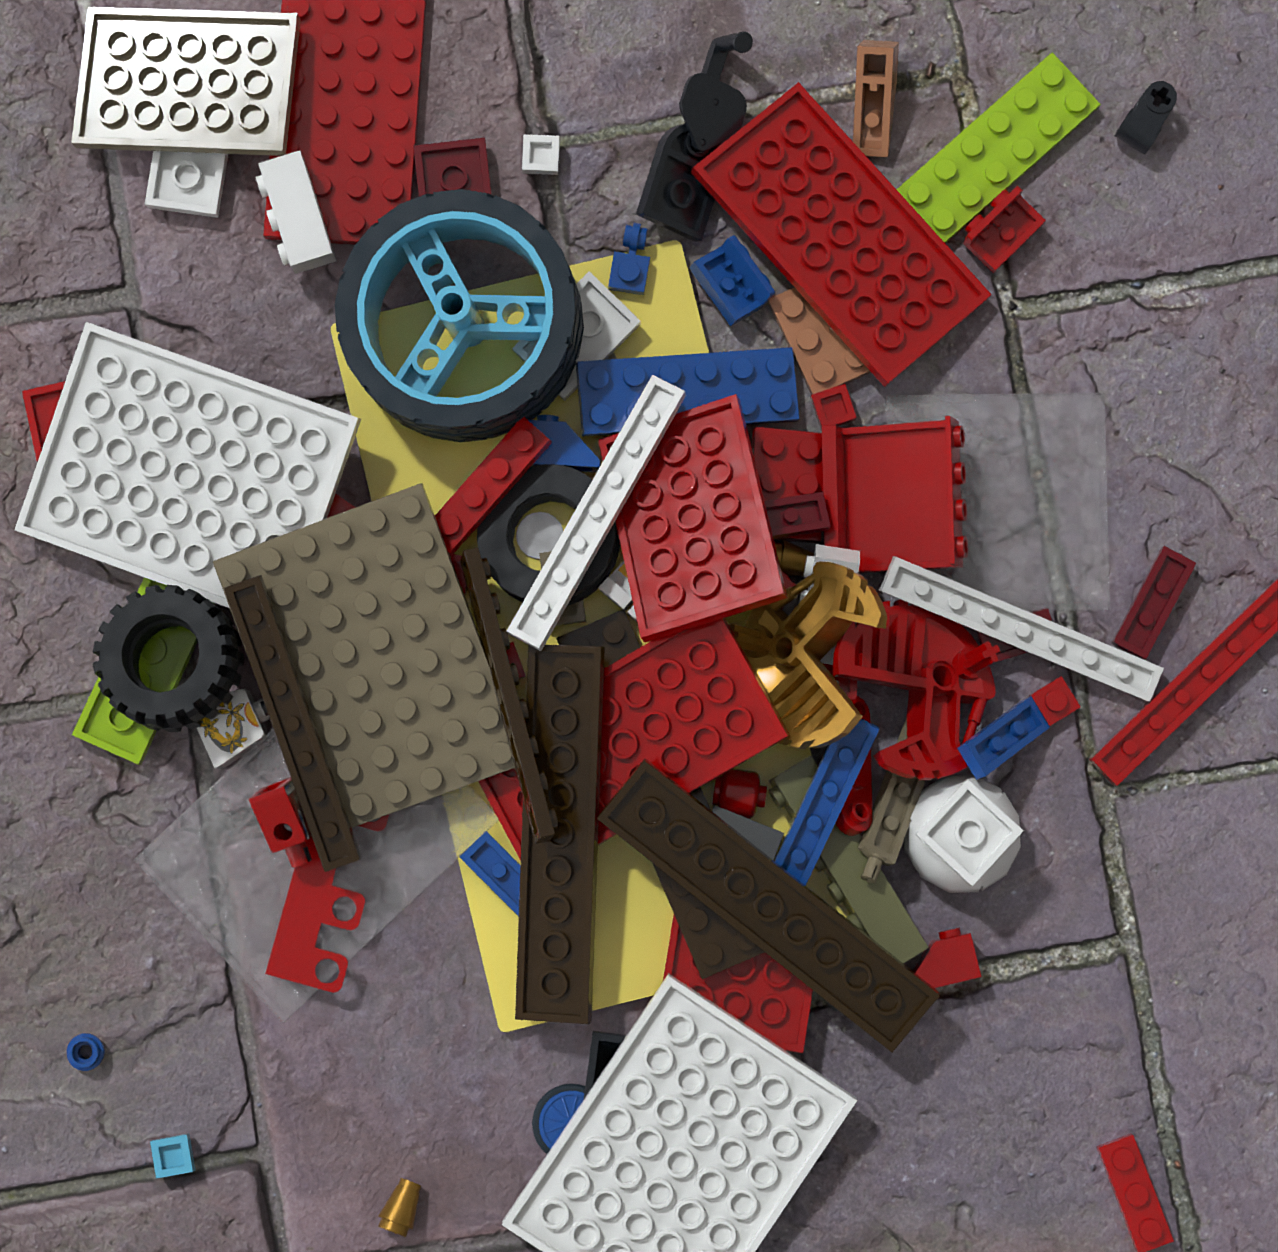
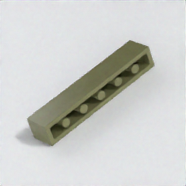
[768,756,929,963]

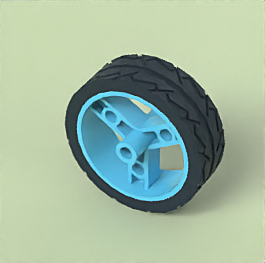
[335,189,584,442]

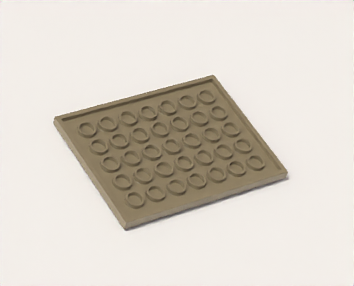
[212,483,515,828]

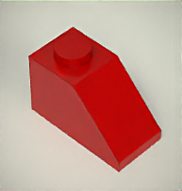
[913,927,982,988]

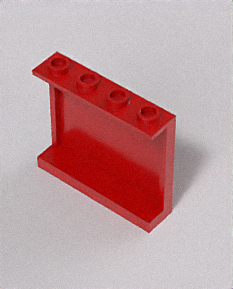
[821,416,968,574]

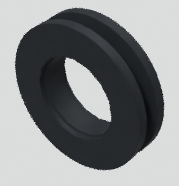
[477,464,621,606]

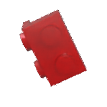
[963,185,1046,274]

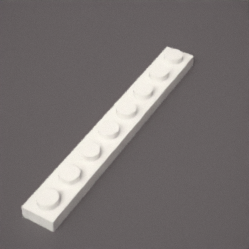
[507,375,686,651]
[879,556,1164,702]

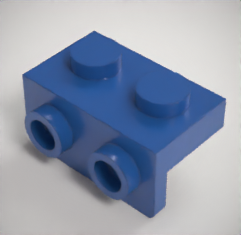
[689,235,775,326]

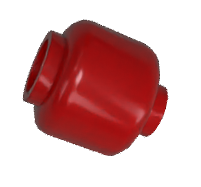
[712,768,767,819]

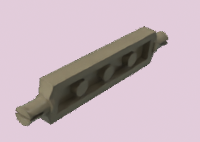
[858,719,925,884]

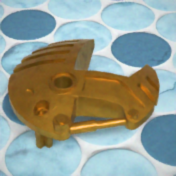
[730,562,887,749]

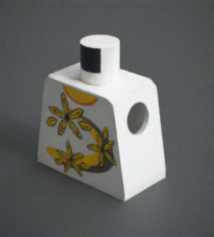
[197,688,270,770]

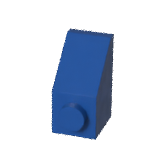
[528,415,601,473]

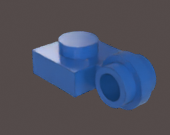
[608,223,650,295]

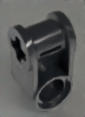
[1114,81,1177,155]

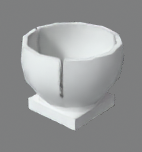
[904,775,1024,893]

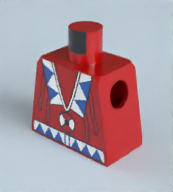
[249,777,312,868]

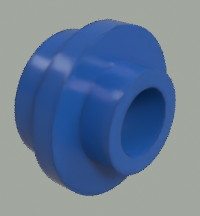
[67,1033,105,1071]

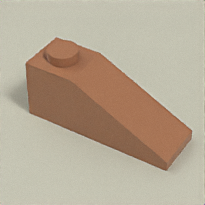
[853,40,899,157]

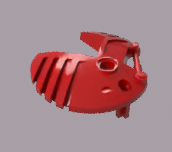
[833,599,1000,781]

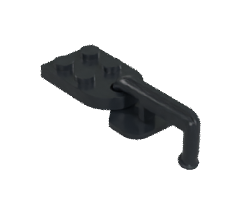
[636,31,753,242]

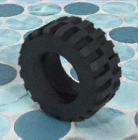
[93,585,244,732]

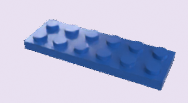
[576,347,799,436]

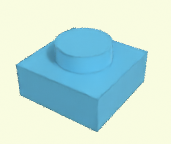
[150,1133,195,1179]

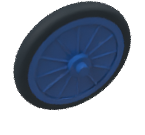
[532,1084,585,1154]

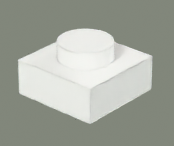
[522,134,560,175]

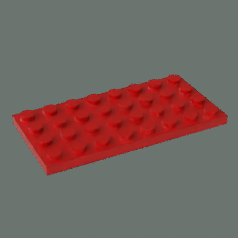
[263,0,427,245]
[691,82,992,387]
[478,618,790,860]

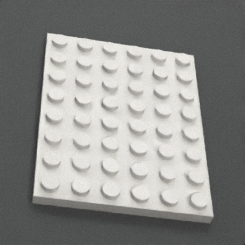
[15,322,361,608]
[502,973,857,1252]

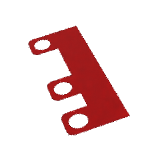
[265,814,389,993]

